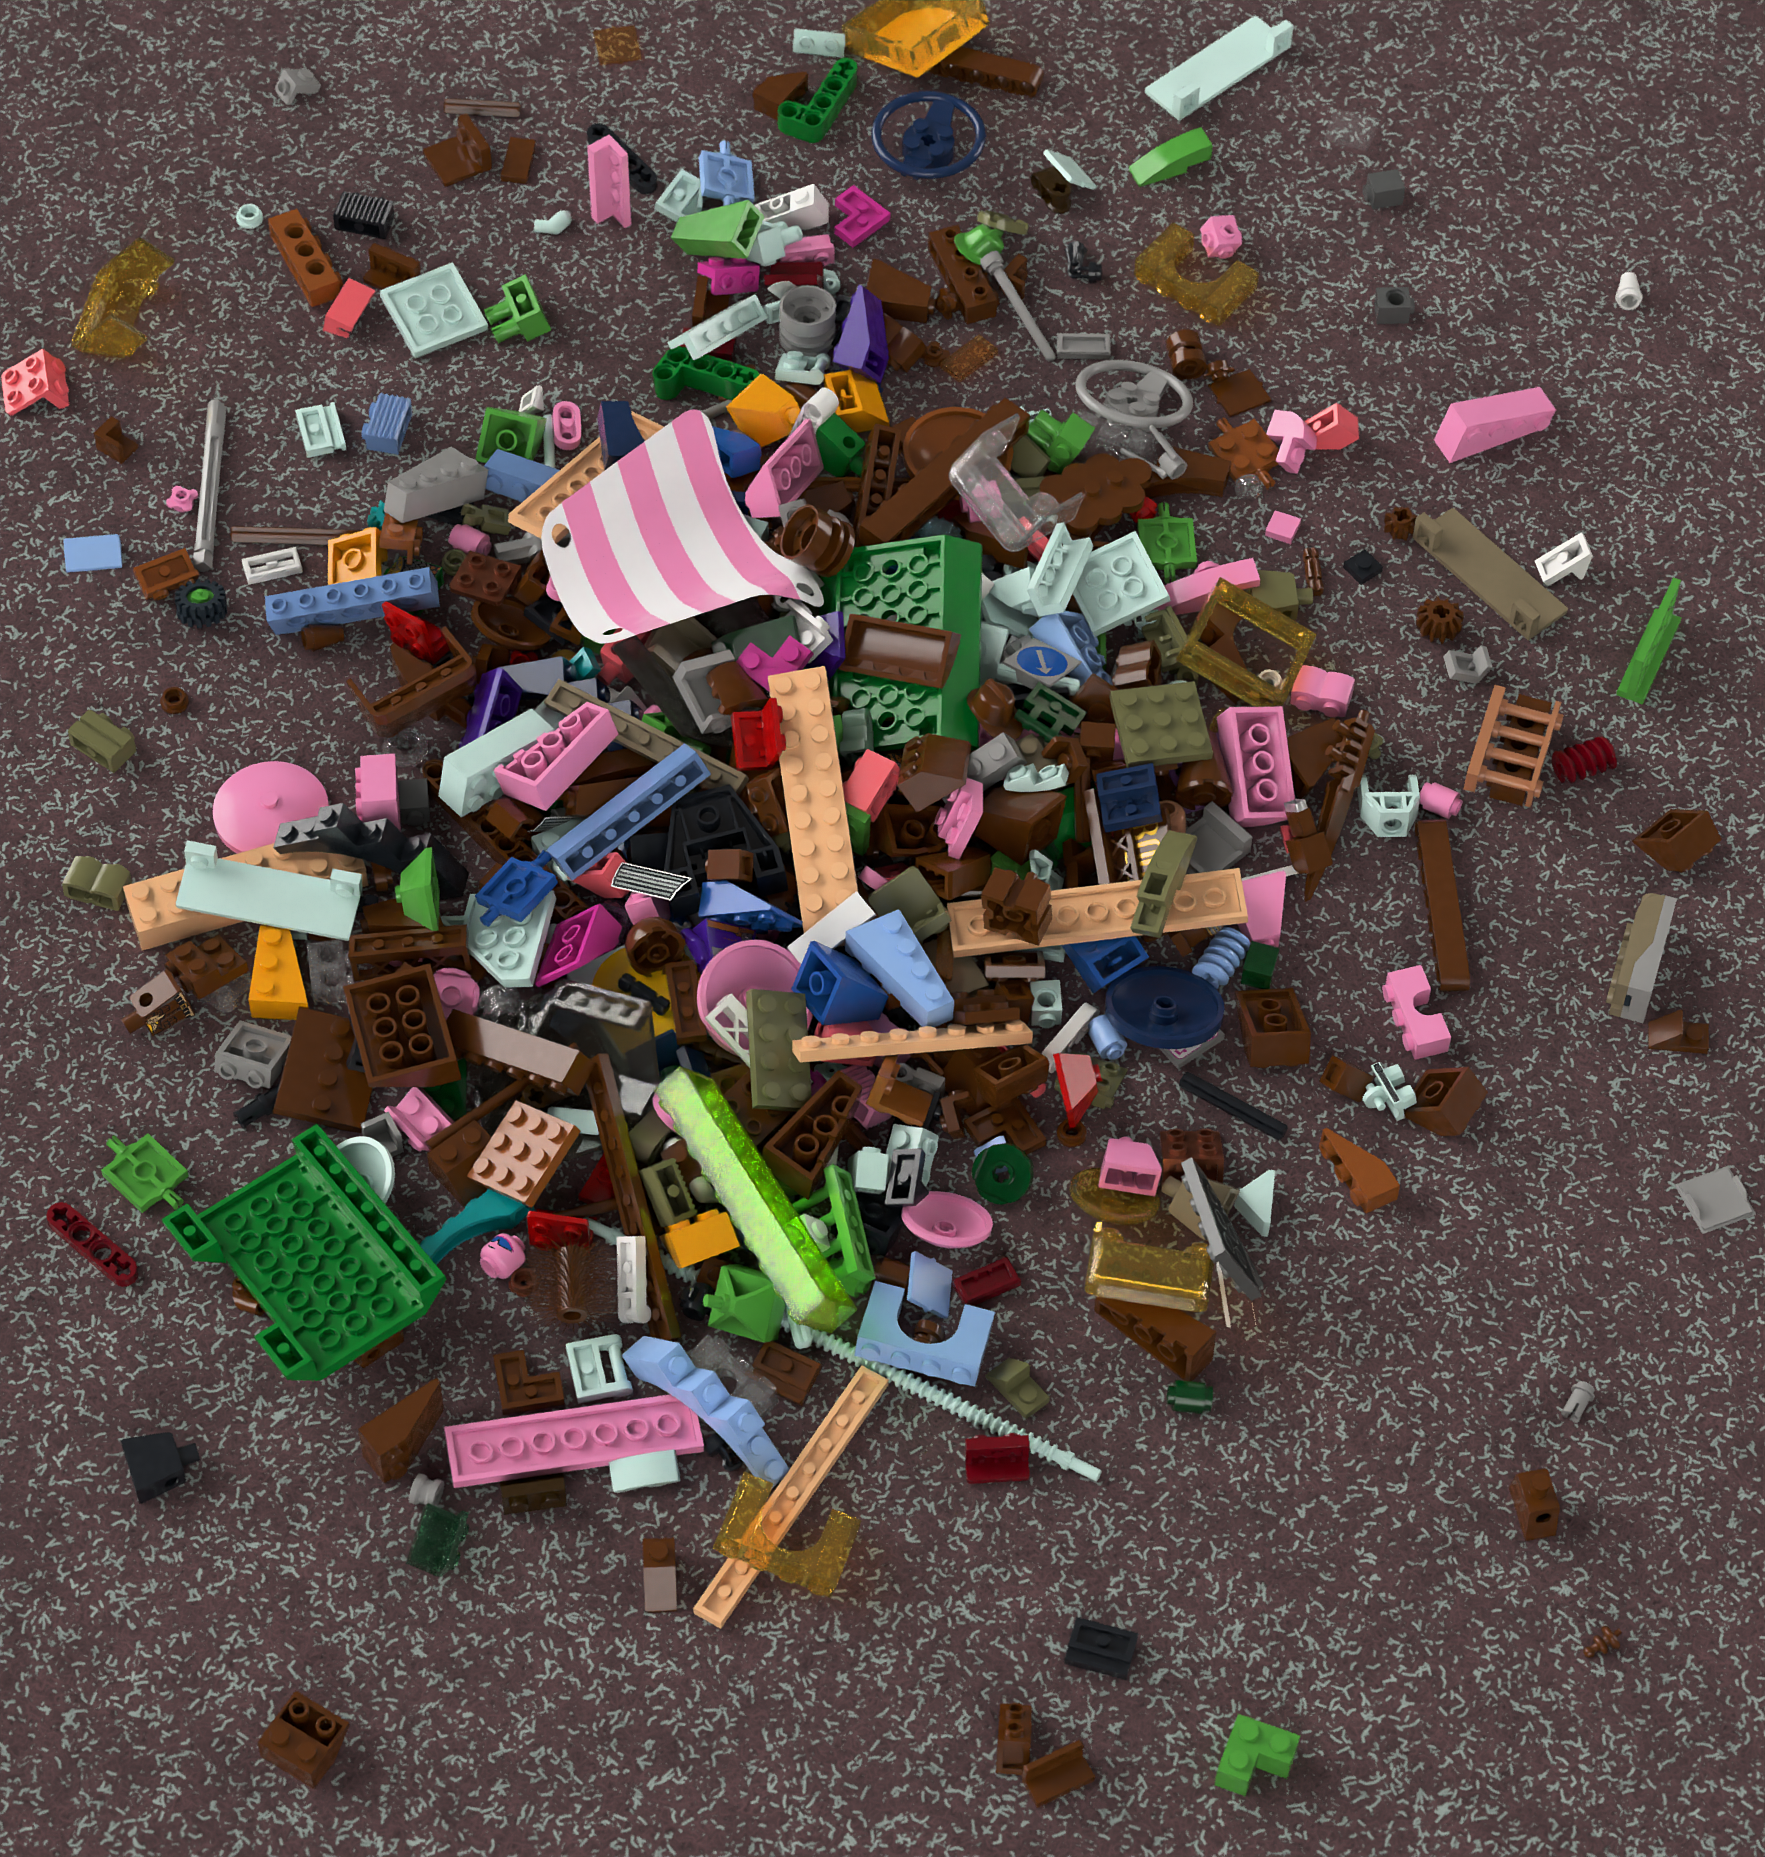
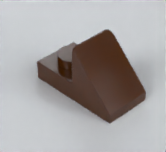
[1648,1010,1709,1054]

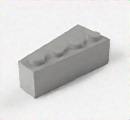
[384,447,488,523]

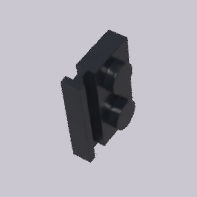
[1064,1617,1139,1680]

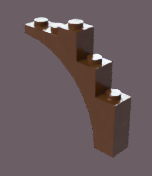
[1074,446,1231,542]

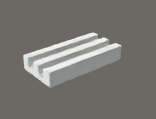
[241,547,303,585]

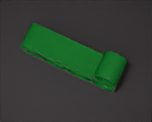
[778,58,858,143]
[652,346,760,400]

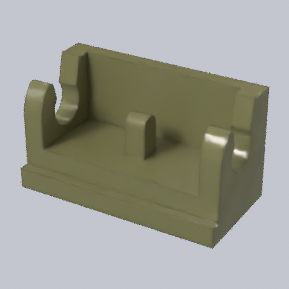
[1141,605,1192,673]

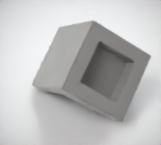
[361,1112,404,1157]

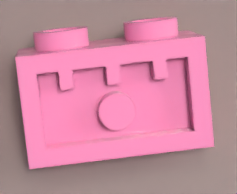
[779,234,834,266]
[384,1087,454,1152]

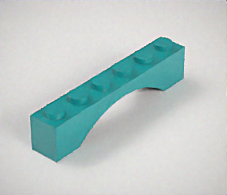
[420,1189,534,1266]

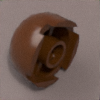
[625,917,686,977]

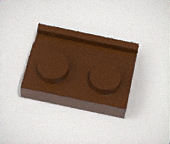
[746,1341,823,1406]

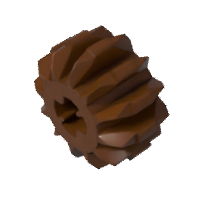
[1416,596,1464,644]

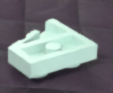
[654,169,703,222]

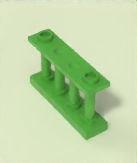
[775,1164,875,1309]

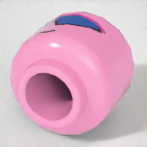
[480,1233,526,1279]

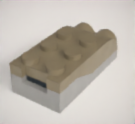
[1606,893,1677,1023]

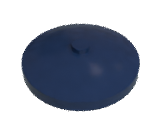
[1105,966,1224,1049]

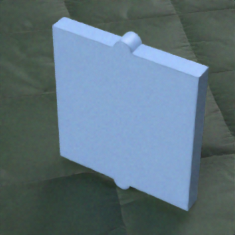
[907,1251,952,1319]

